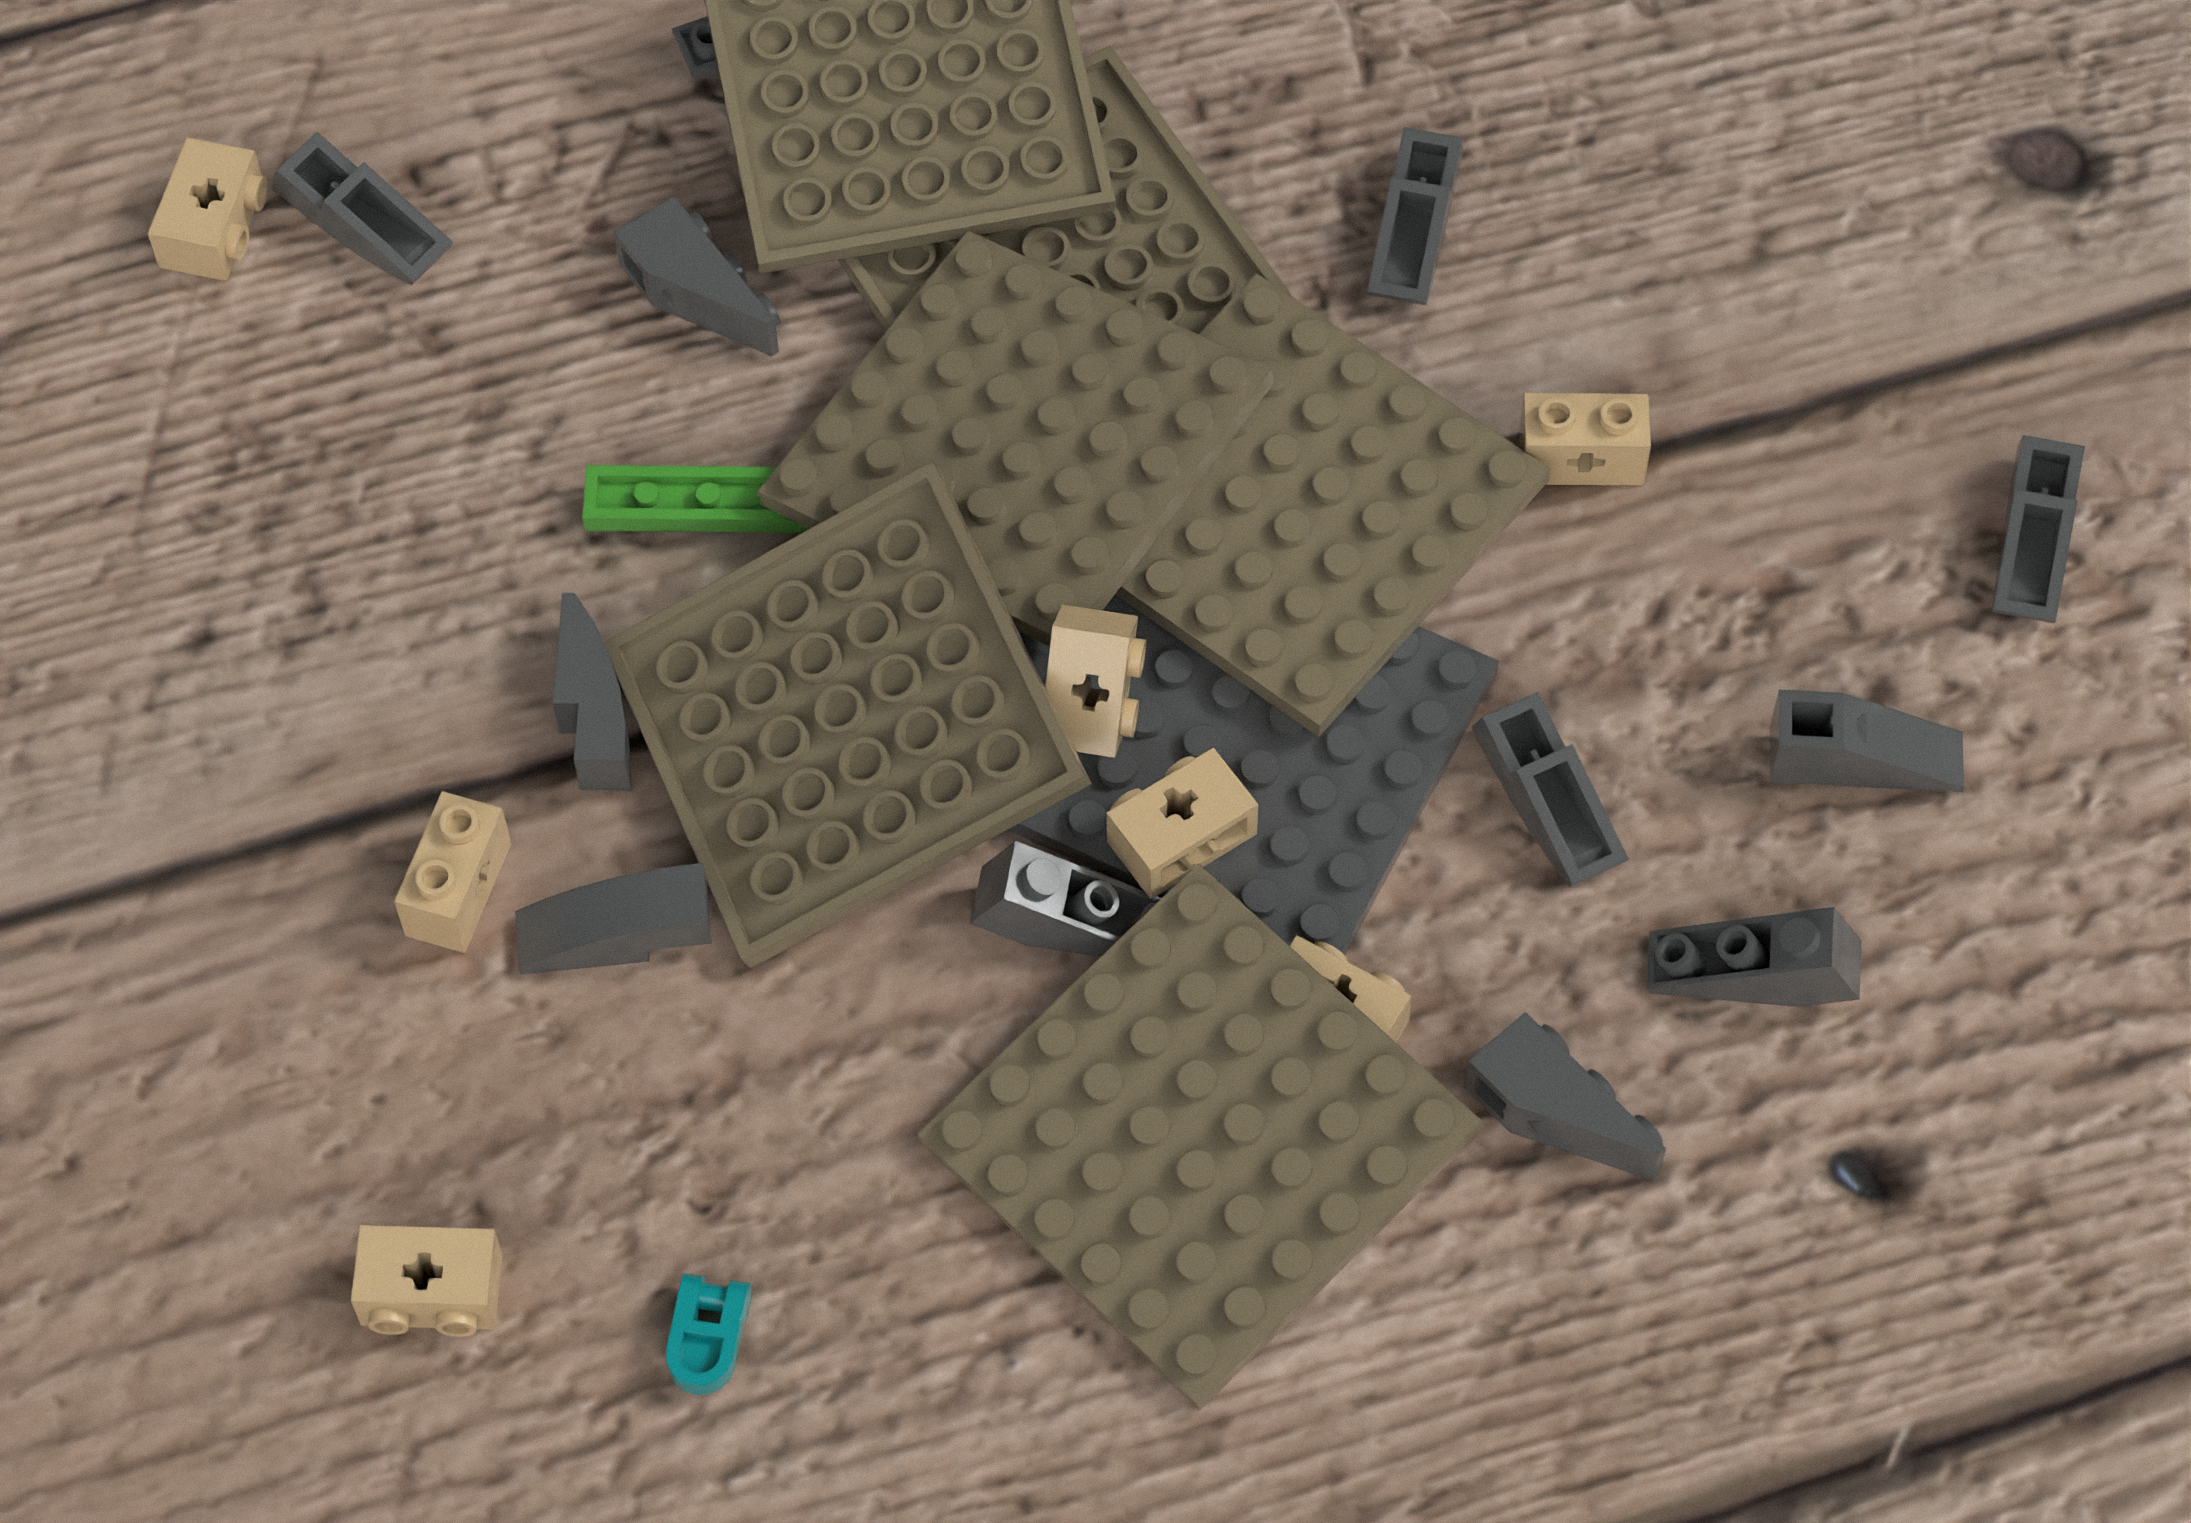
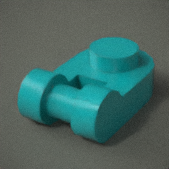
[666,1273,752,1395]

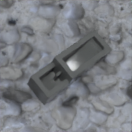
[1367,127,1463,306]
[273,132,453,286]
[1992,435,2085,623]
[553,593,631,791]
[1472,692,1629,887]
[515,863,712,975]

